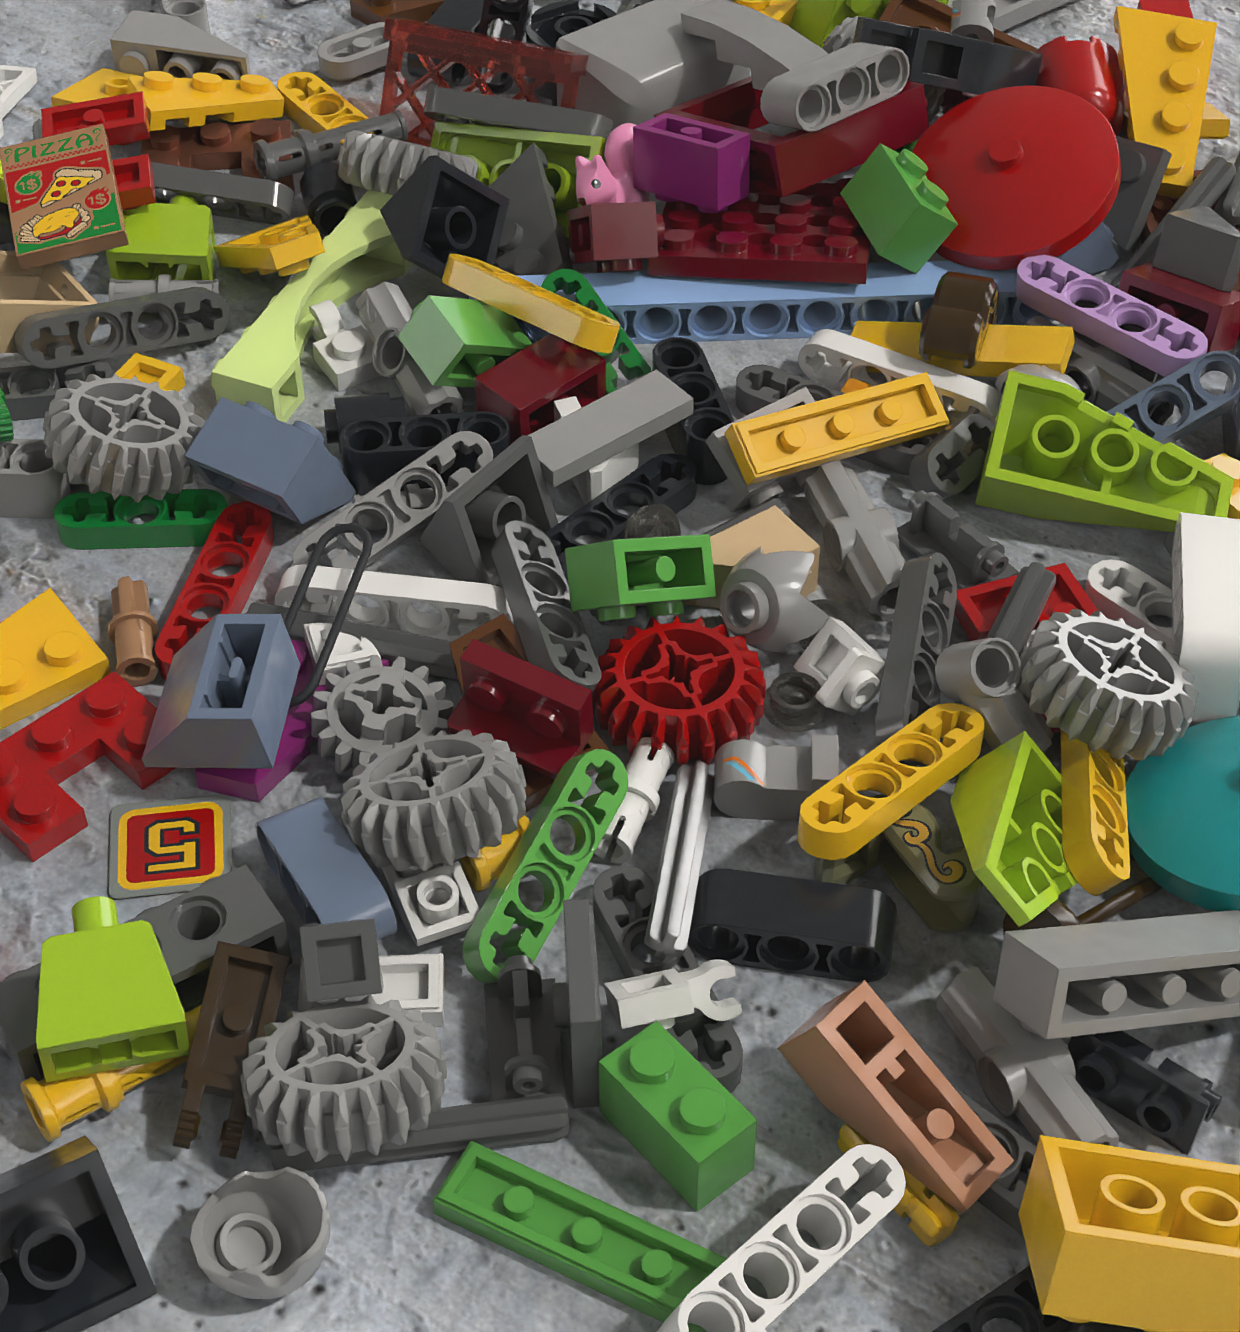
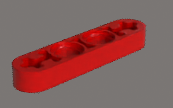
[155,502,275,681]

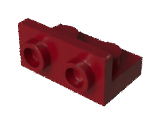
[447,638,594,780]

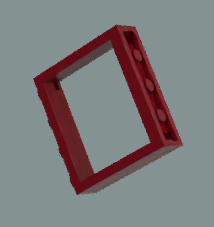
[653,76,929,198]

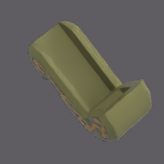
[814,794,983,932]

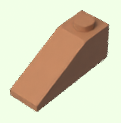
[777,980,1014,1212]

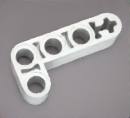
[1172,512,1240,728]
[657,1144,906,1332]

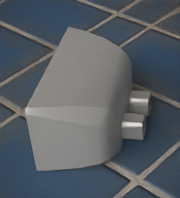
[556,0,751,130]

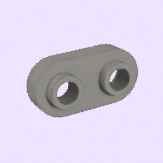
[317,22,407,82]

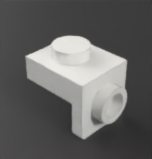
[793,617,886,716]

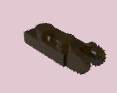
[172,941,290,1159]

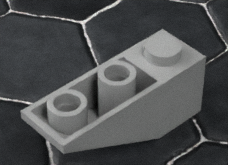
[110,10,251,80]

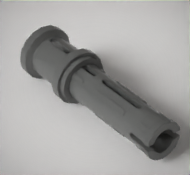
[253,110,408,182]

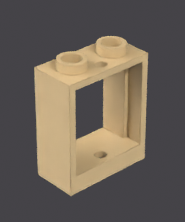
[0,251,99,353]

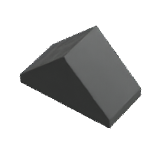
[1152,206,1240,292]

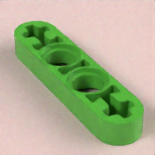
[463,749,628,983]

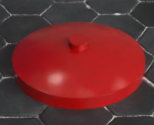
[912,86,1121,270]

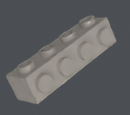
[993,910,1240,1040]

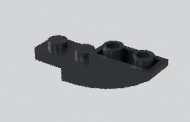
[853,17,1043,95]

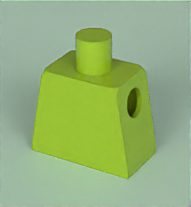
[106,194,217,280]
[36,896,190,1083]

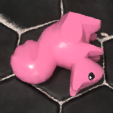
[575,123,650,206]

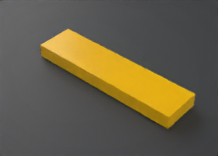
[850,321,1075,377]
[724,372,950,486]

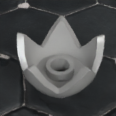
[720,546,829,654]

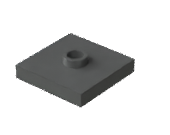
[552,899,602,1108]

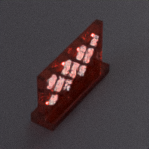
[379,18,589,147]

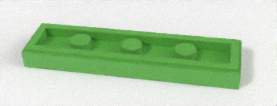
[432,1141,745,1332]

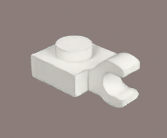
[309,299,381,391]
[604,959,742,1033]

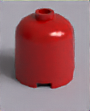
[1035,36,1124,137]

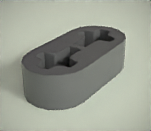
[909,414,994,500]

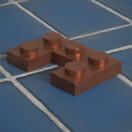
[141,119,295,193]

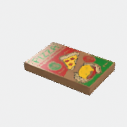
[0,124,129,270]

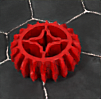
[592,614,766,767]

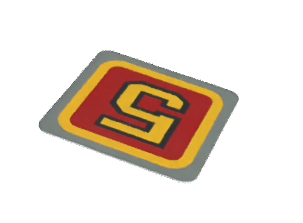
[109,794,232,899]

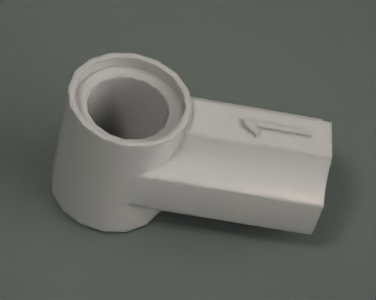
[935,638,1054,752]

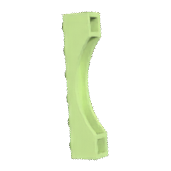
[211,189,414,423]

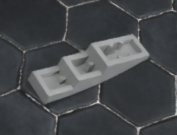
[681,0,828,91]

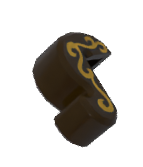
[919,271,999,369]

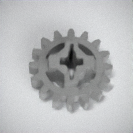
[311,655,454,774]

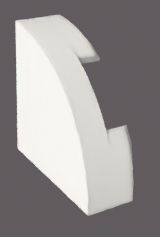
[304,623,381,686]

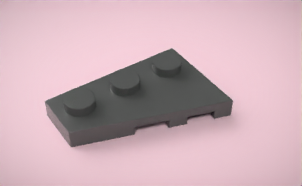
[1102,136,1172,254]
[489,142,573,276]

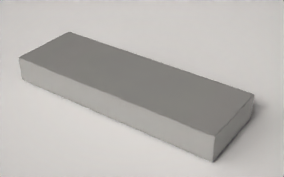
[528,369,693,488]

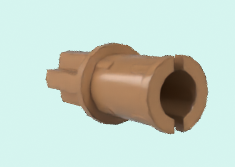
[108,576,159,686]

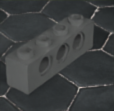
[0,864,292,1081]

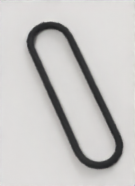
[284,523,373,708]

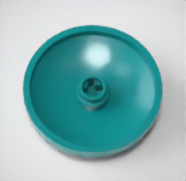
[1126,715,1240,912]

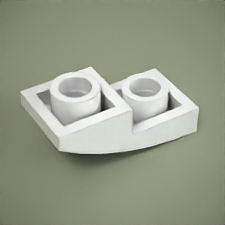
[377,861,480,946]

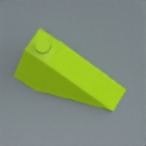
[430,121,607,240]
[975,370,1234,532]
[950,731,1078,927]

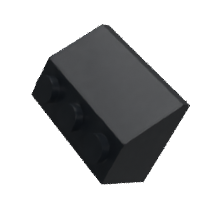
[0,1135,157,1332]

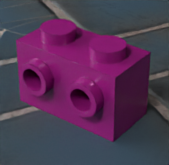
[633,113,750,213]

